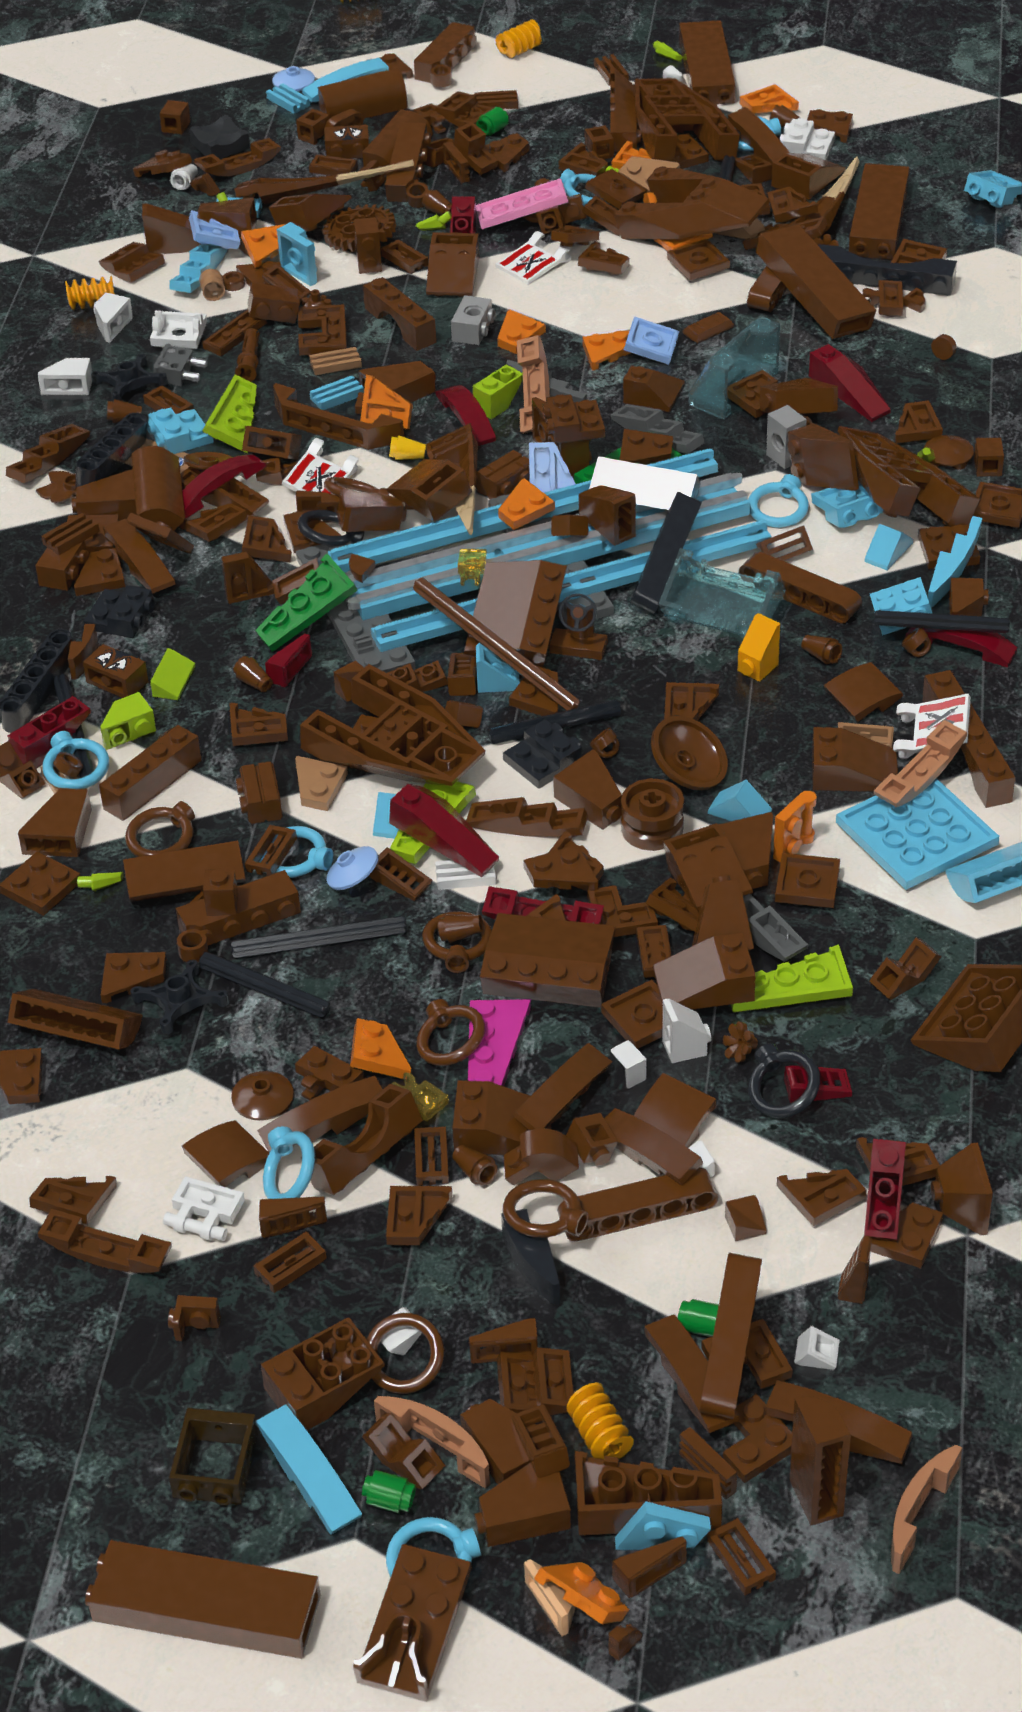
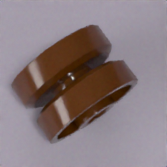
[621,778,684,851]

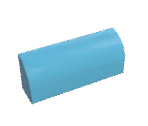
[945,842,1022,903]

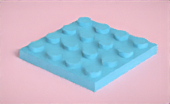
[836,778,1000,890]

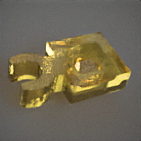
[458,549,487,586]
[392,1072,449,1121]

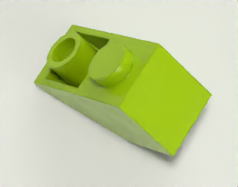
[473,365,523,419]
[100,692,156,750]

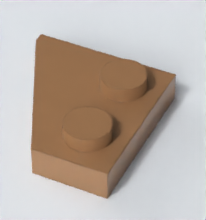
[618,156,680,193]
[295,756,348,811]

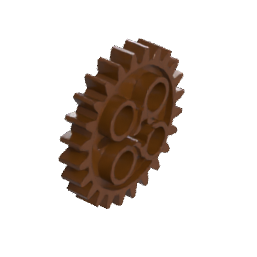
[322,204,397,252]

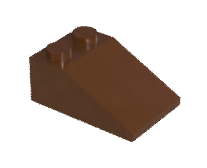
[532,397,592,477]
[787,423,859,491]
[812,727,898,792]
[653,932,756,1009]
[452,1080,552,1155]

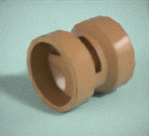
[199,269,225,301]

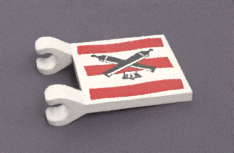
[496,231,571,285]
[282,438,359,495]
[893,694,971,759]

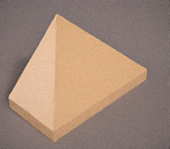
[524,1559,576,1637]

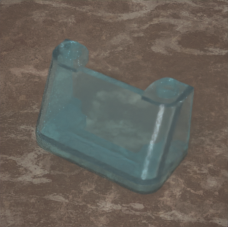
[689,317,780,419]
[659,548,785,639]

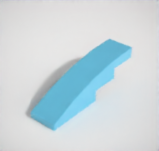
[302,58,389,102]
[169,244,228,293]
[927,516,982,608]
[255,1404,362,1535]

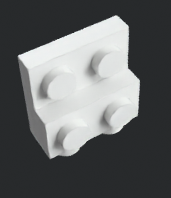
[780,118,835,160]

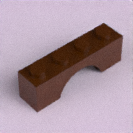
[363,277,436,351]
[301,1084,423,1195]

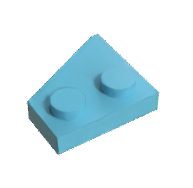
[615,1502,711,1550]

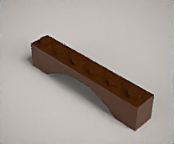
[922,670,1015,808]

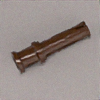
[235,328,260,382]

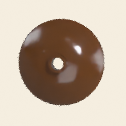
[651,716,728,790]

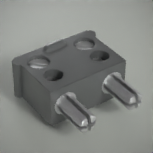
[153,344,207,386]

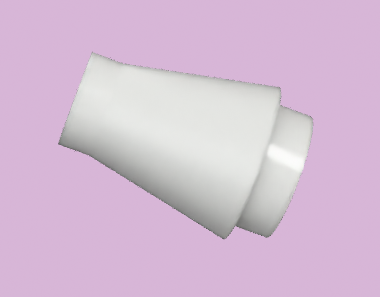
[170,164,198,190]

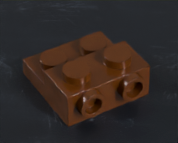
[542,394,605,443]

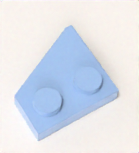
[189,210,240,249]

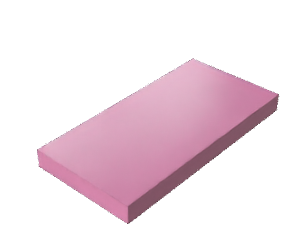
[476,179,568,229]

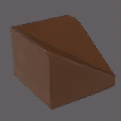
[551,515,588,536]
[333,660,364,701]
[445,700,483,728]
[725,1195,766,1241]

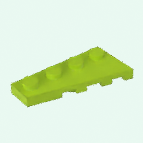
[202,375,257,453]
[390,781,476,864]
[731,944,853,1012]

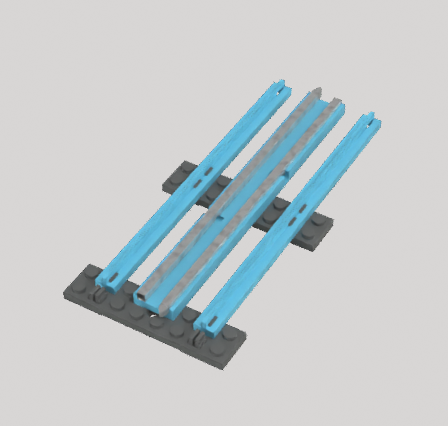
[296,448,772,673]

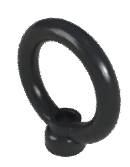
[297,510,365,546]
[748,1043,820,1118]

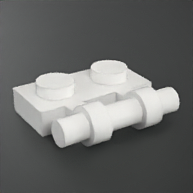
[163,1176,245,1241]

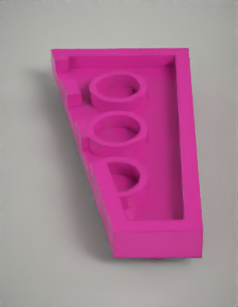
[468,999,531,1086]

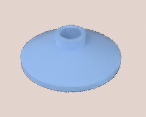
[273,66,315,91]
[327,846,378,890]

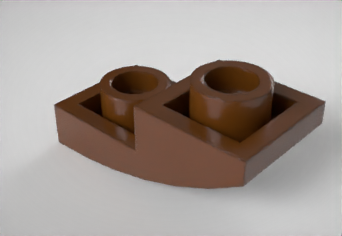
[387,660,448,692]

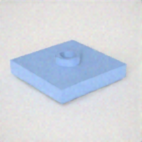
[624,317,679,365]

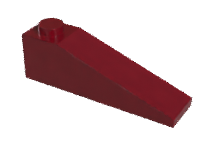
[809,344,891,422]
[389,784,499,877]

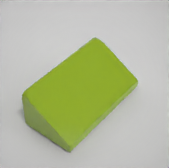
[151,648,195,700]

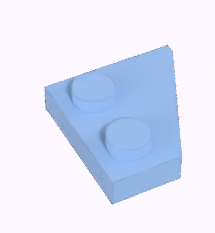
[529,442,575,493]

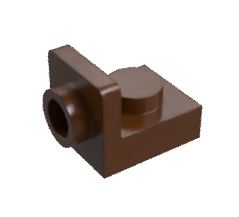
[168,1295,221,1341]

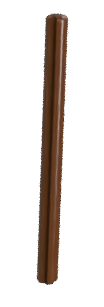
[413,577,580,711]

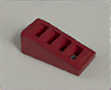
[265,634,312,687]
[784,1065,852,1103]

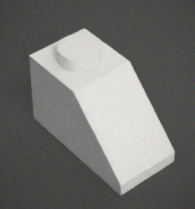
[94,292,133,343]
[38,358,92,395]
[662,999,711,1063]

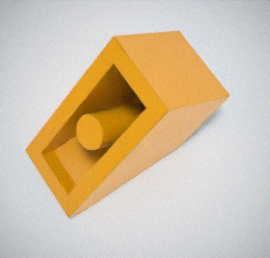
[737,613,780,682]

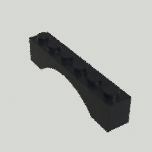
[818,244,957,296]

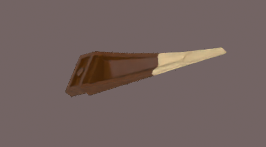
[788,157,859,240]
[234,160,415,204]
[426,423,478,535]

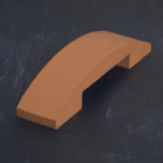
[517,335,550,434]
[874,720,967,807]
[374,1396,490,1489]
[891,1445,962,1574]

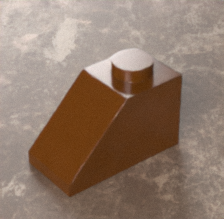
[949,578,989,616]

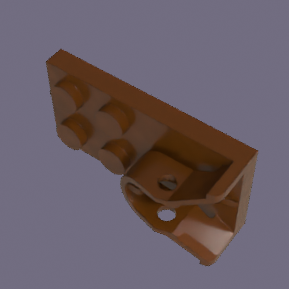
[353,1544,472,1702]

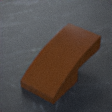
[256,457,298,485]
[296,491,339,523]
[68,624,99,679]

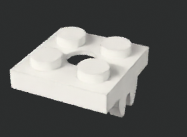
[150,310,207,349]

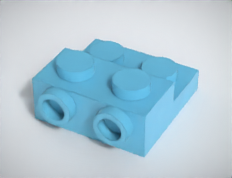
[964,170,1022,208]
[277,222,317,286]
[147,408,213,454]
[811,481,883,528]
[870,577,933,635]

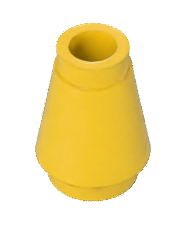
[389,435,426,460]

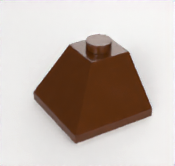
[623,366,685,412]
[931,1143,993,1235]

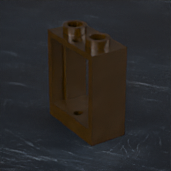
[169,1408,258,1505]

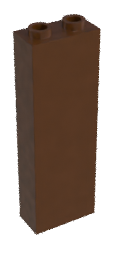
[679,20,735,105]
[849,163,910,260]
[756,224,876,339]
[85,1540,321,1659]

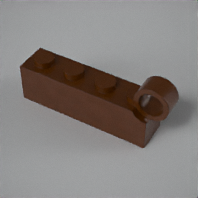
[414,22,477,87]
[385,122,431,208]
[176,870,301,962]

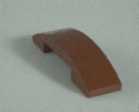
[194,138,281,176]
[38,1209,172,1273]

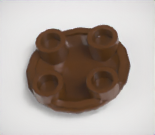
[924,435,974,470]

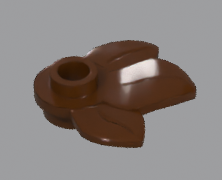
[36,471,77,503]

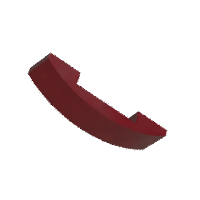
[436,385,496,446]
[182,455,267,519]
[906,627,1017,667]
[482,886,604,924]

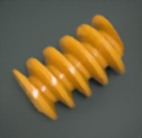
[496,19,542,58]
[65,276,114,310]
[567,1382,634,1459]

